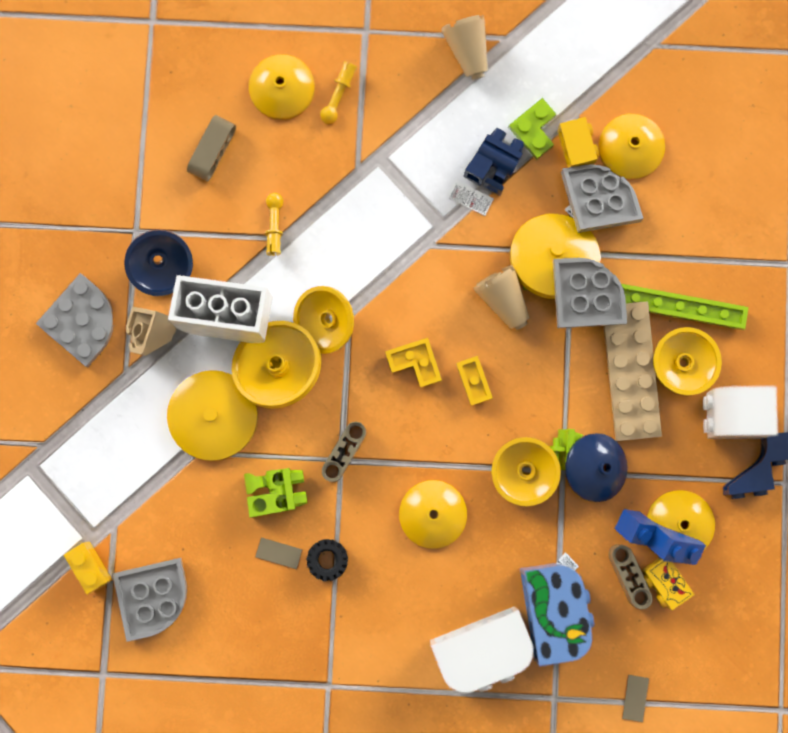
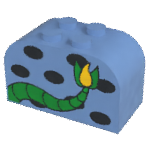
[520,563,594,666]

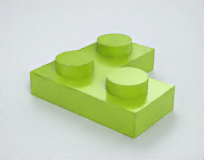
[508,98,557,160]

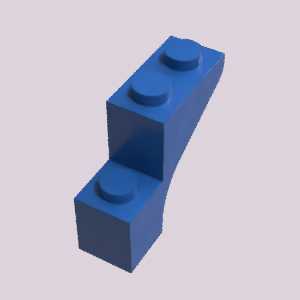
[614,509,706,565]

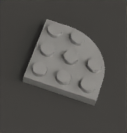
[561,165,643,233]
[553,258,627,328]
[36,273,114,367]
[113,558,187,642]

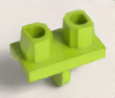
[550,429,583,471]

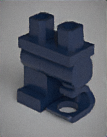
[463,128,524,196]

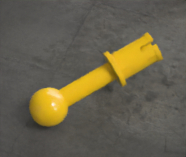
[320,61,357,124]
[265,193,284,256]

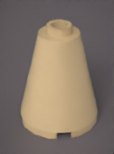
[441,15,488,80]
[474,265,530,330]

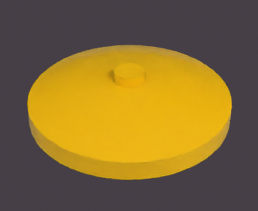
[510,214,600,299]
[232,321,321,409]
[167,370,258,461]

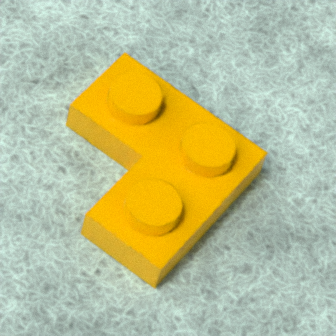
[385,338,442,388]

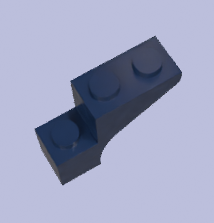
[723,432,788,499]

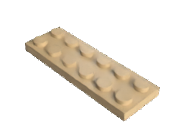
[604,301,662,441]

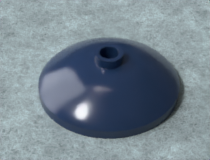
[124,230,193,296]
[565,433,628,502]

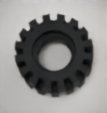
[306,539,348,581]

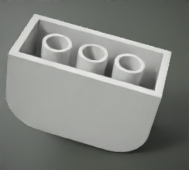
[168,275,273,343]
[703,386,777,439]
[430,606,533,693]

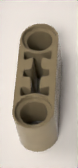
[187,115,236,181]
[322,422,366,482]
[608,544,652,609]

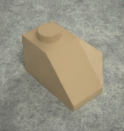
[126,307,176,356]

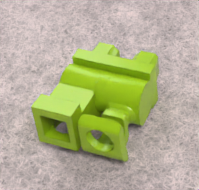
[244,468,308,518]

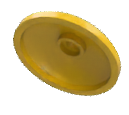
[249,54,315,120]
[598,114,665,179]
[293,286,354,354]
[653,327,722,395]
[491,437,561,506]
[399,480,467,549]
[647,490,715,550]

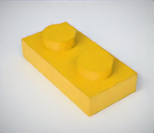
[456,356,493,406]

